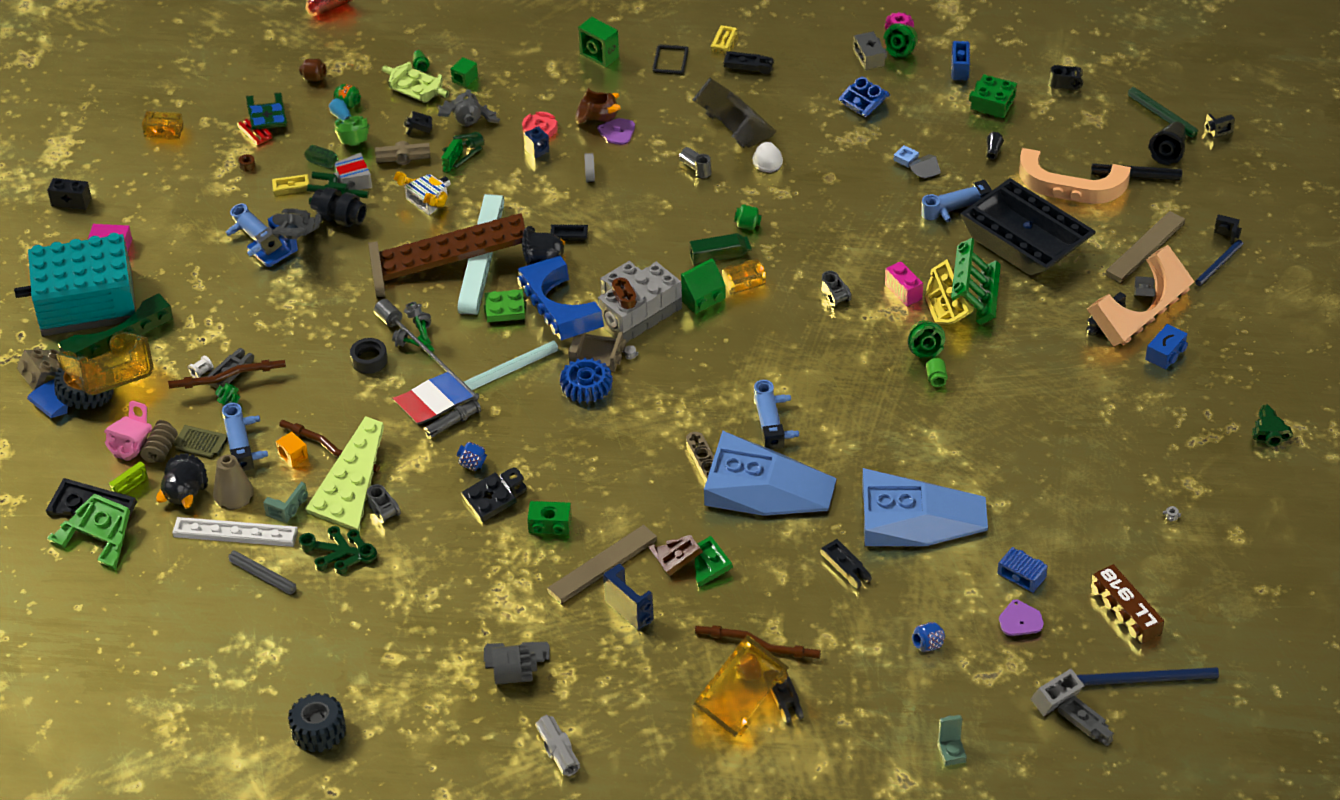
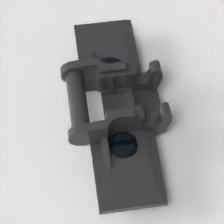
[272,208,322,239]

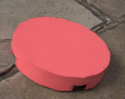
[522,112,558,137]

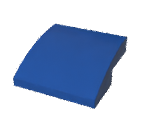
[27,379,69,418]

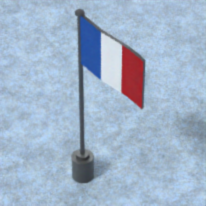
[374,299,479,424]

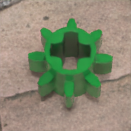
[215,383,241,405]

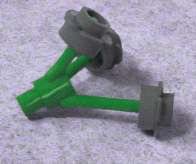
[392,302,435,353]

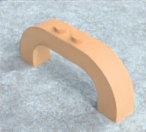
[1019,148,1131,204]

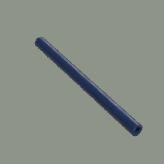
[1077,667,1219,685]

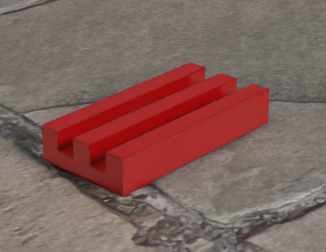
[238,119,272,146]

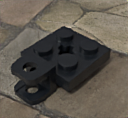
[461,468,527,523]

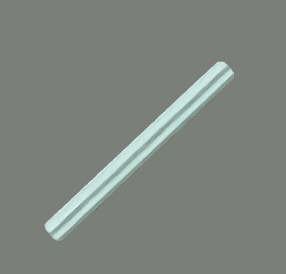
[464,341,558,390]

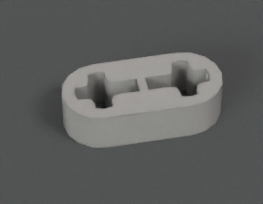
[584,153,595,182]

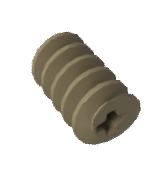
[140,420,178,463]

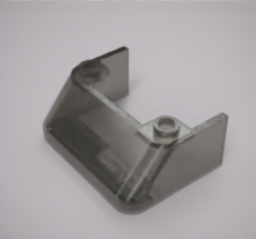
[692,78,777,148]

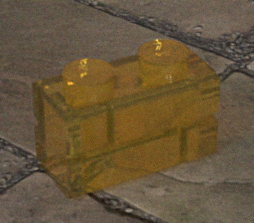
[142,111,184,139]
[722,259,766,295]

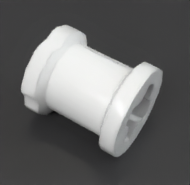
[188,355,214,378]

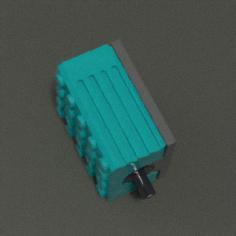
[14,233,136,337]

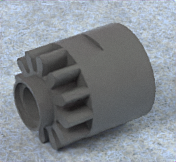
[492,644,537,685]

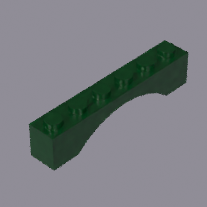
[58,293,173,364]

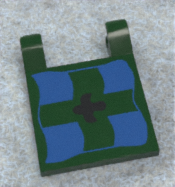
[246,92,287,130]

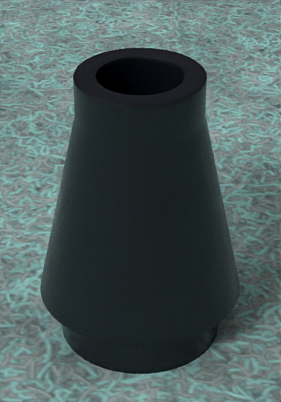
[986,132,1004,159]

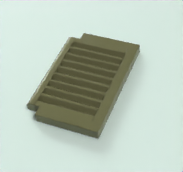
[174,425,228,458]

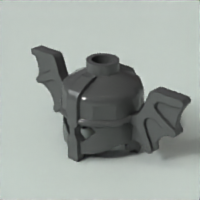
[438,89,500,127]

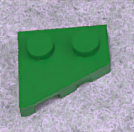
[695,536,733,587]

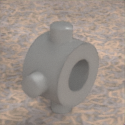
[622,345,639,359]
[1163,506,1181,522]

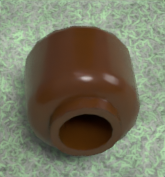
[299,59,327,81]

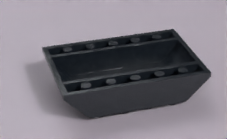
[960,178,1096,275]

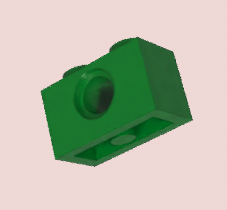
[527,501,572,535]

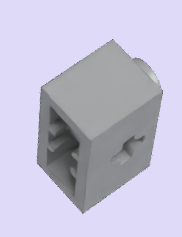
[1031,669,1084,716]

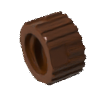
[238,154,256,171]

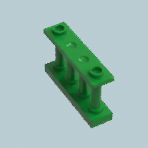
[951,238,1001,325]

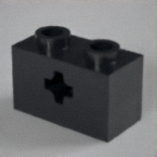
[47,178,92,210]

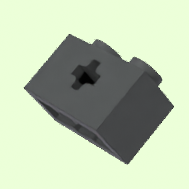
[853,31,887,70]

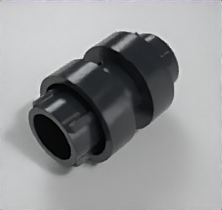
[311,187,367,227]

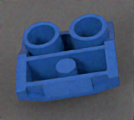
[838,77,890,117]

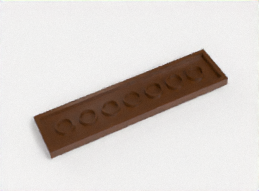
[379,213,527,281]

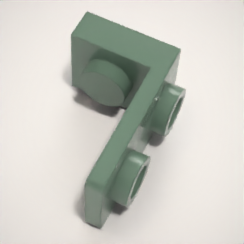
[263,482,308,523]
[938,715,967,766]

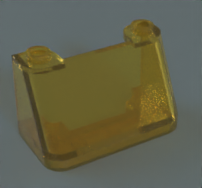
[56,332,154,395]
[692,635,789,737]

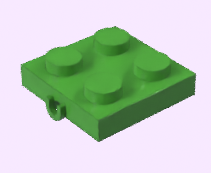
[484,289,526,322]

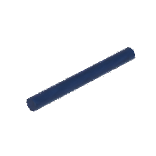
[1195,240,1243,286]

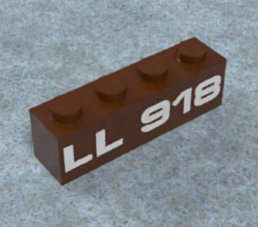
[1091,564,1164,644]

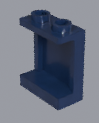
[603,563,654,630]

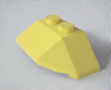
[925,259,974,324]

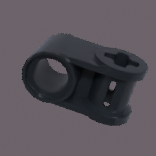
[1048,65,1083,90]

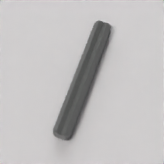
[228,550,297,595]

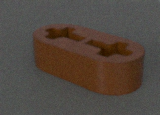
[612,277,636,309]

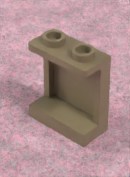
[568,331,626,372]

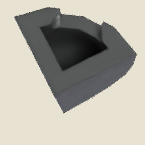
[909,154,941,178]

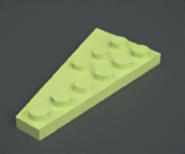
[306,416,384,533]

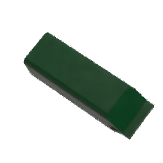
[689,233,752,265]

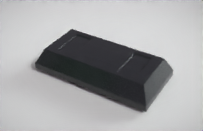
[550,225,588,241]

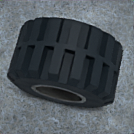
[288,693,346,752]

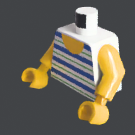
[394,171,451,215]

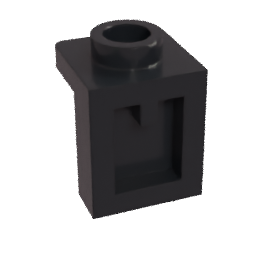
[404,111,432,135]
[1205,114,1235,138]
[1214,214,1242,244]

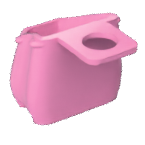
[104,401,152,461]

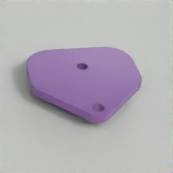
[598,118,635,145]
[999,599,1044,636]

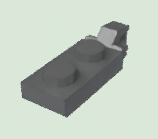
[1058,696,1114,746]

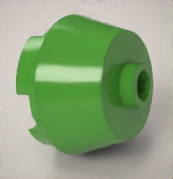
[334,116,370,146]

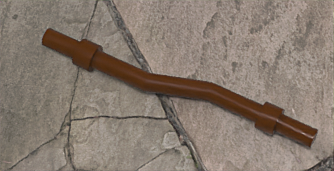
[168,360,286,389]
[279,420,380,473]
[695,625,821,659]

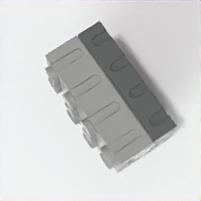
[598,260,682,343]

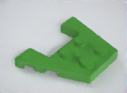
[47,494,130,569]

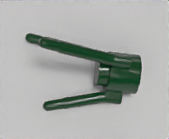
[443,131,484,168]

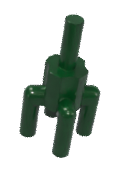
[307,172,369,205]

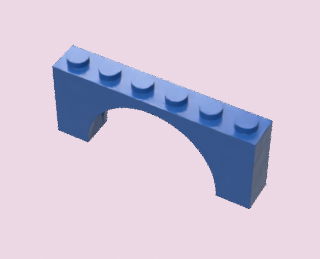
[517,255,604,340]

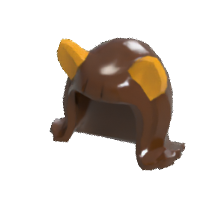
[575,88,620,124]

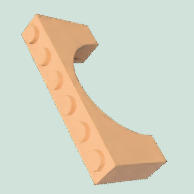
[1087,245,1195,347]

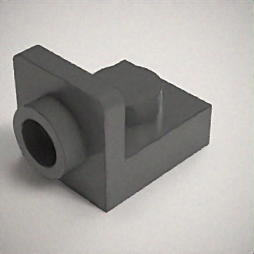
[1134,276,1155,297]

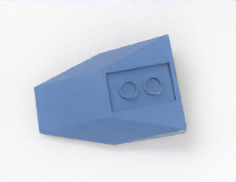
[704,431,837,516]
[862,468,988,546]

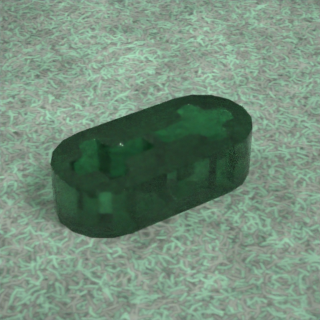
[304,145,338,168]

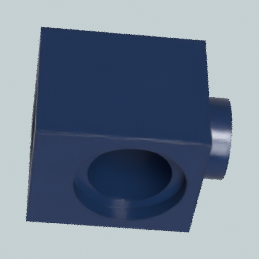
[524,126,550,159]

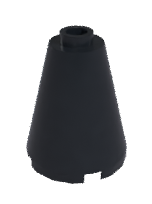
[1148,122,1186,165]

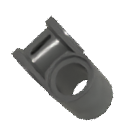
[821,271,852,307]
[367,484,401,523]

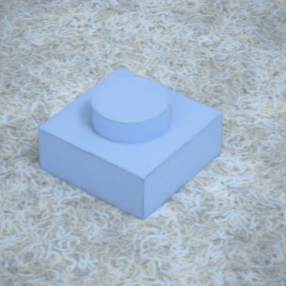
[893,145,919,167]

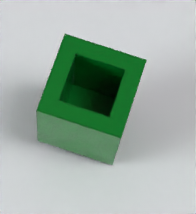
[451,57,478,88]

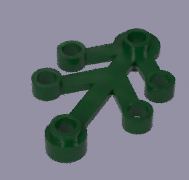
[299,526,377,574]

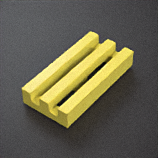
[711,25,737,54]
[272,174,309,196]

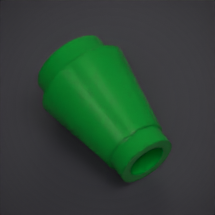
[413,50,430,72]

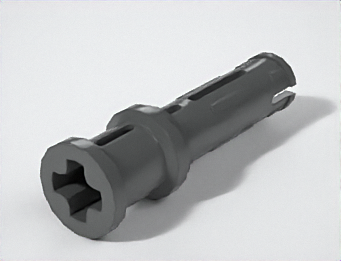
[424,399,481,439]

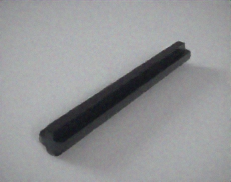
[1091,163,1183,180]

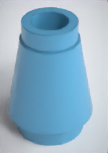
[329,98,352,122]

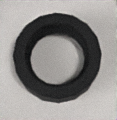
[350,338,387,374]

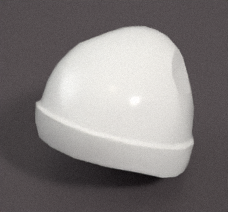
[752,142,783,173]

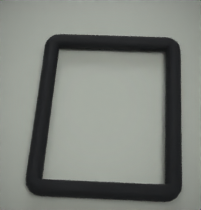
[652,45,689,74]

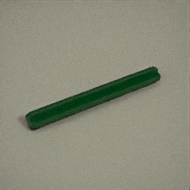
[1128,87,1198,138]

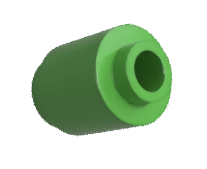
[926,358,948,387]

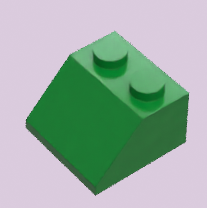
[681,258,726,314]

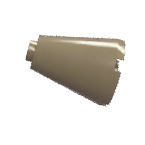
[213,455,254,510]

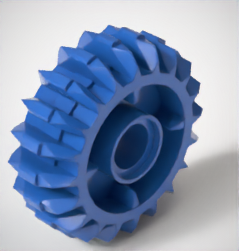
[560,357,613,404]

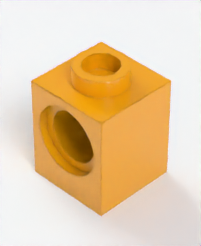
[276,432,309,468]

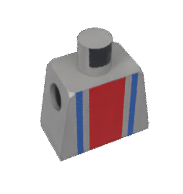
[328,153,372,190]

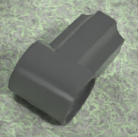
[679,147,712,178]

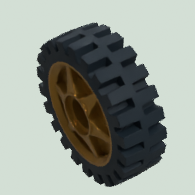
[54,360,114,409]

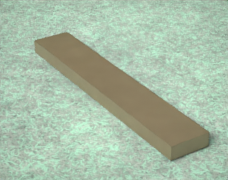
[1105,211,1185,283]
[547,525,657,604]

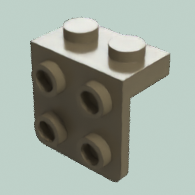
[17,349,69,391]

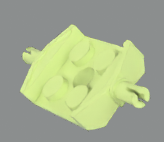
[382,62,450,102]

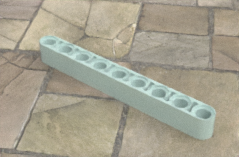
[458,194,504,315]

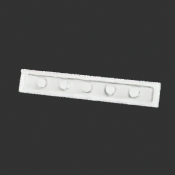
[173,517,298,547]

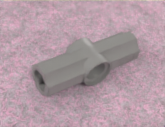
[536,715,580,776]

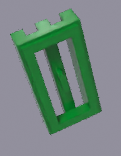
[441,135,463,173]

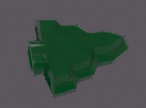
[1252,404,1293,447]

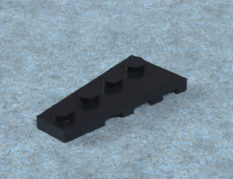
[45,478,137,517]

